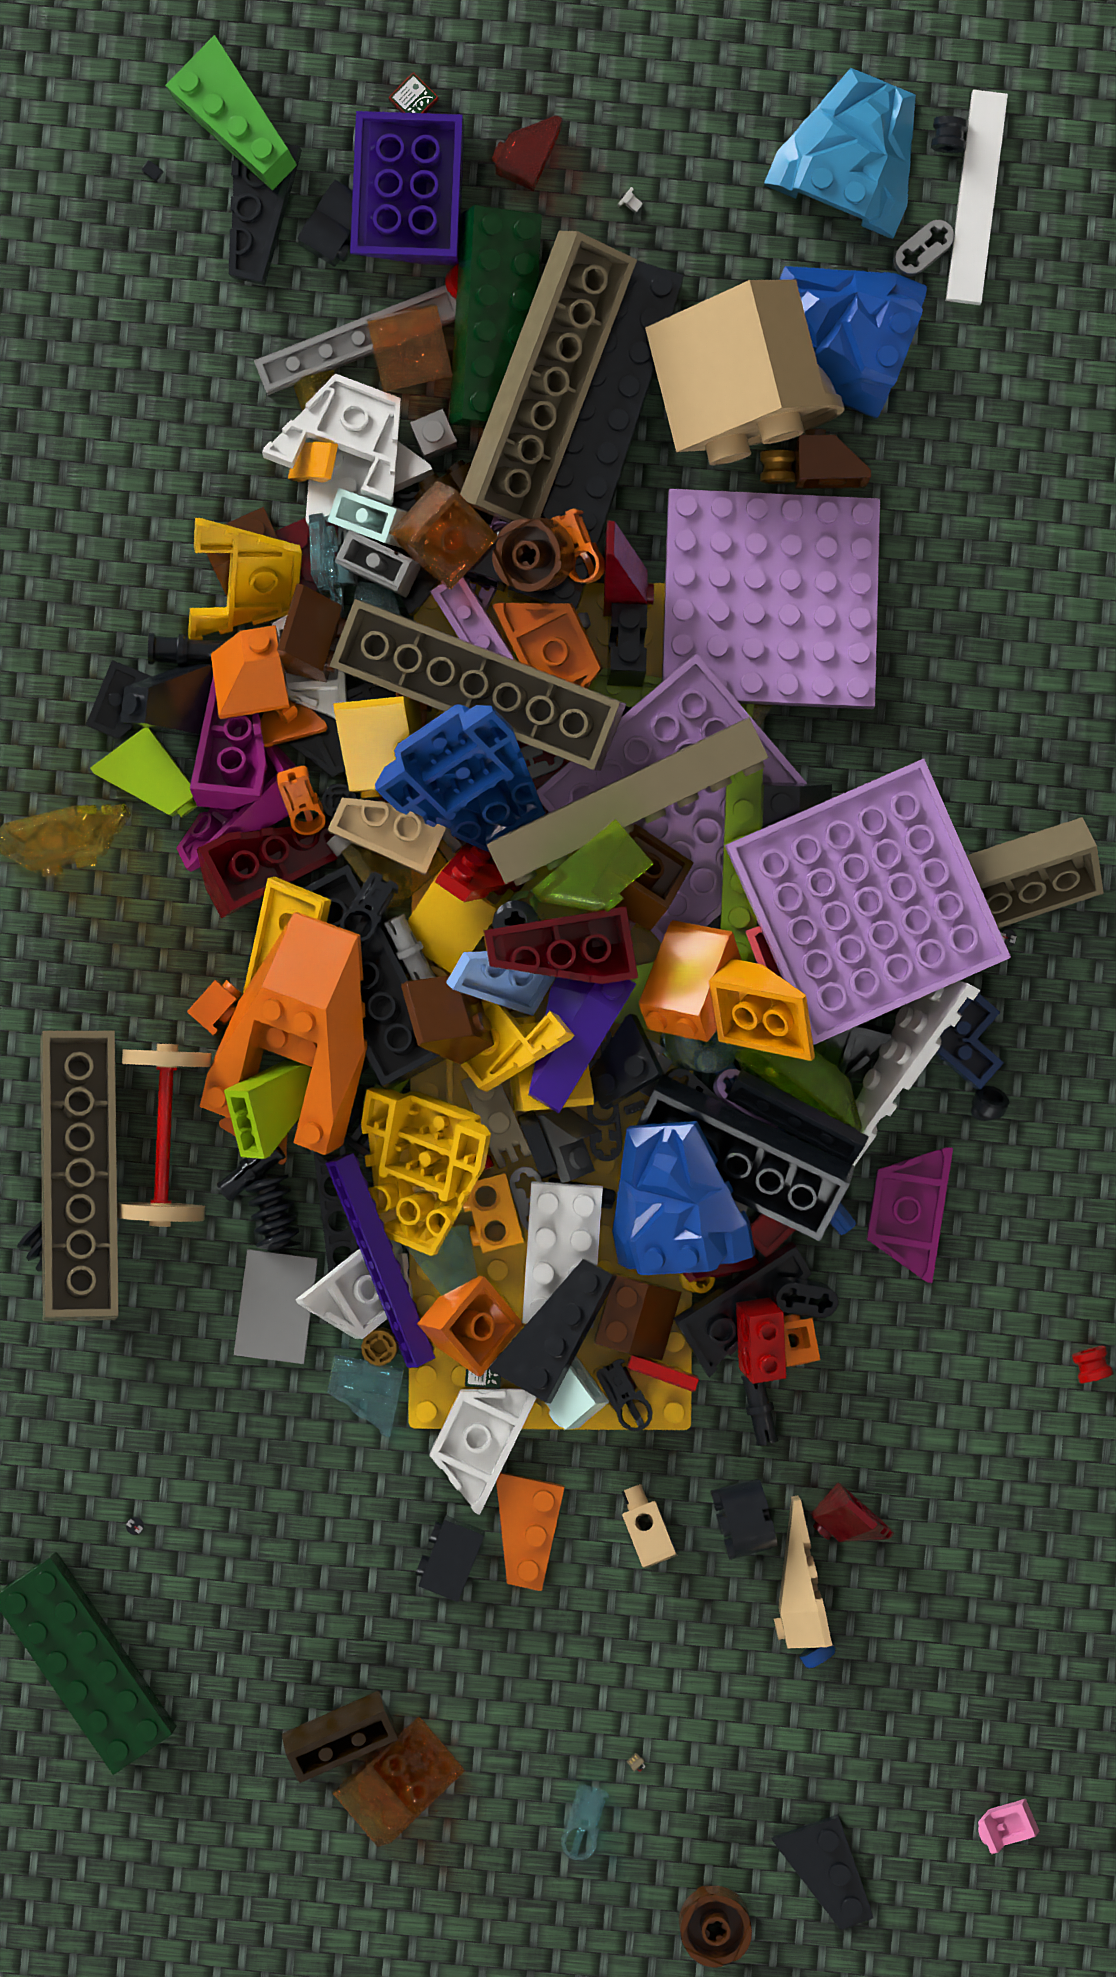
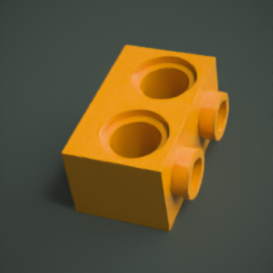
[463,1172,524,1253]

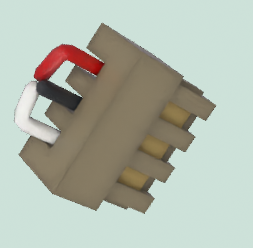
[627,1753,645,1772]

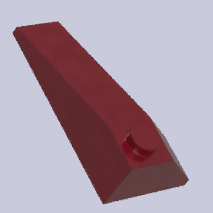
[603,521,654,617]
[197,820,352,919]
[483,906,638,984]
[811,1482,895,1542]

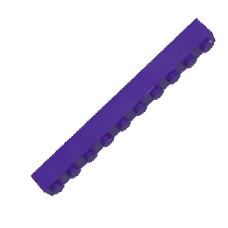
[325,1153,435,1368]

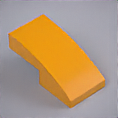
[288,442,338,483]

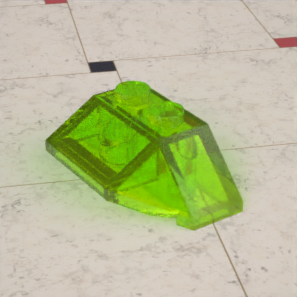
[734,1047,862,1131]

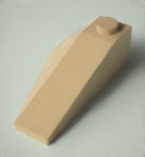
[774,1495,832,1648]

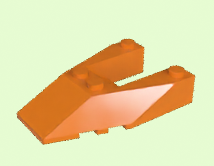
[200,912,368,1155]

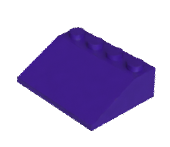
[350,111,465,266]

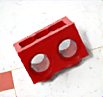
[736,1297,786,1384]

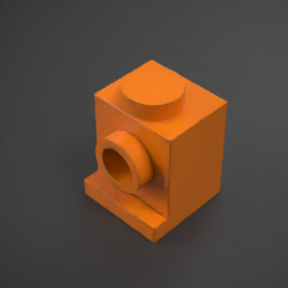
[187,980,243,1036]
[784,1314,820,1367]

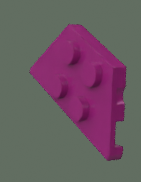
[866,1147,953,1283]

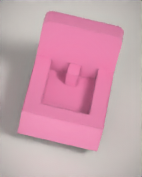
[978,1799,1040,1854]

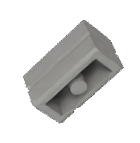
[335,530,421,598]

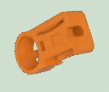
[552,509,605,584]
[277,766,326,835]

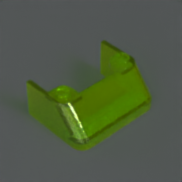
[530,819,653,912]

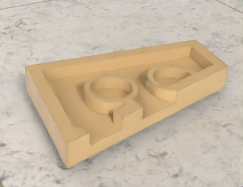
[327,798,446,875]

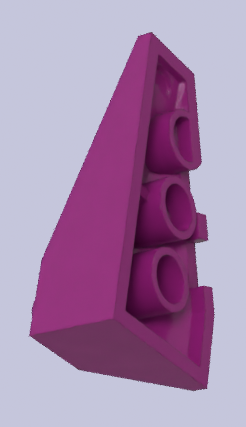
[190,675,267,810]
[176,745,297,872]

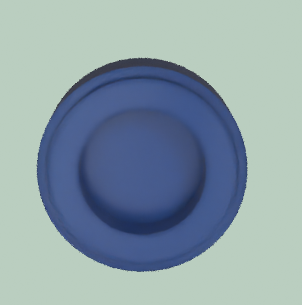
[799,1643,836,1668]

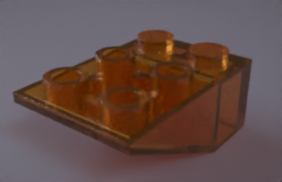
[332,1717,465,1847]

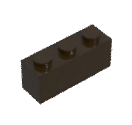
[281,1690,398,1783]

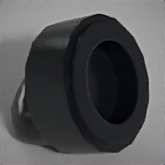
[971,1086,1010,1121]

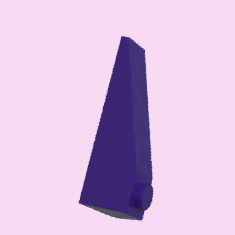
[528,977,636,1113]

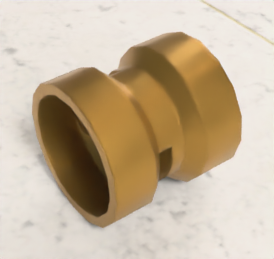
[361,1327,399,1366]

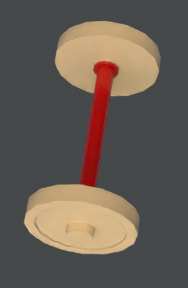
[117,1044,212,1227]

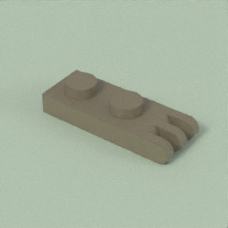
[461,1077,532,1169]

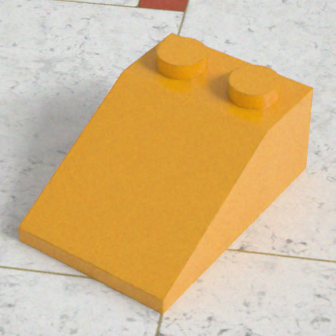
[709,959,815,1061]

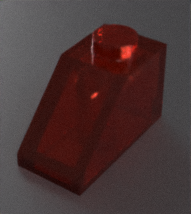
[492,116,563,191]

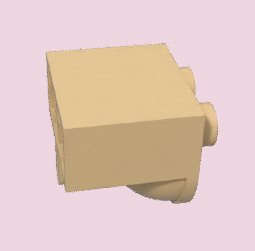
[645,280,844,466]

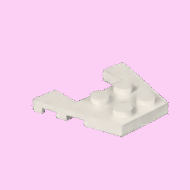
[262,374,401,506]

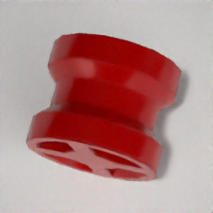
[1071,1346,1114,1383]

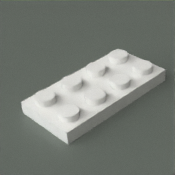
[522,1181,603,1328]

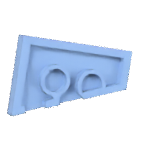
[446,951,556,1016]

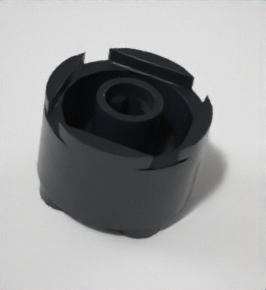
[710,1479,778,1560]

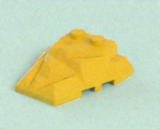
[361,1088,491,1256]

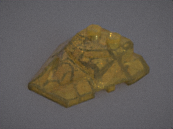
[0,804,131,877]

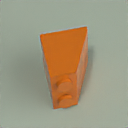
[639,920,742,1042]

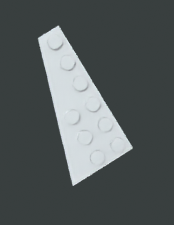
[844,981,980,1166]

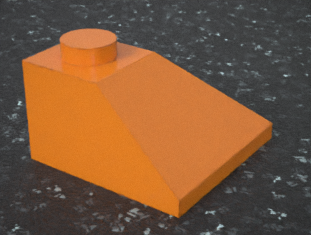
[211,625,290,719]
[417,1276,524,1377]

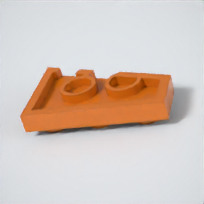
[496,1472,565,1591]

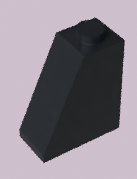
[120,664,213,735]

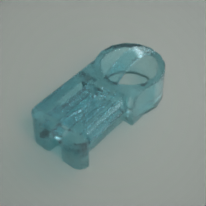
[561,1784,609,1861]

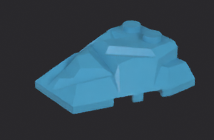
[764,68,916,239]

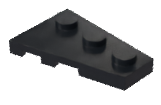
[771,1814,874,1930]

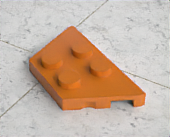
[493,603,603,688]

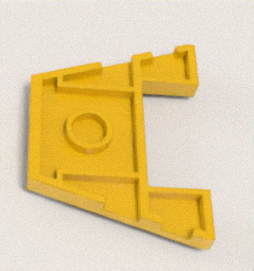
[188,518,302,640]
[461,999,575,1092]

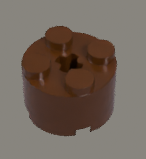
[492,518,576,592]
[679,1885,752,1968]

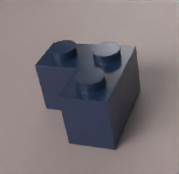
[935,993,1004,1090]

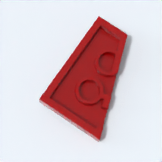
[434,843,526,902]

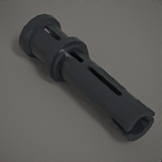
[148,633,227,666]

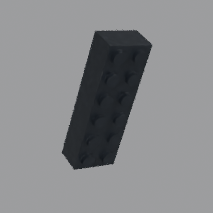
[304,865,447,1089]
[636,1075,855,1241]

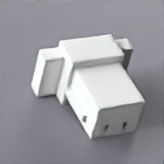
[617,187,643,213]

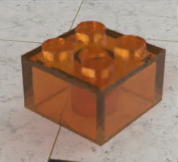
[365,304,453,392]

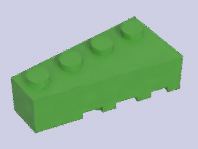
[165,35,297,190]

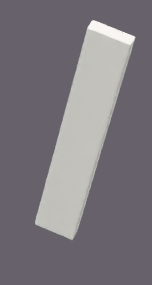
[945,90,1008,305]

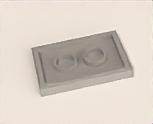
[234,1249,318,1364]

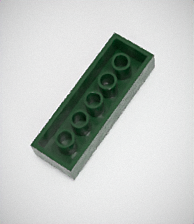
[449,205,542,429]
[0,1552,177,1775]

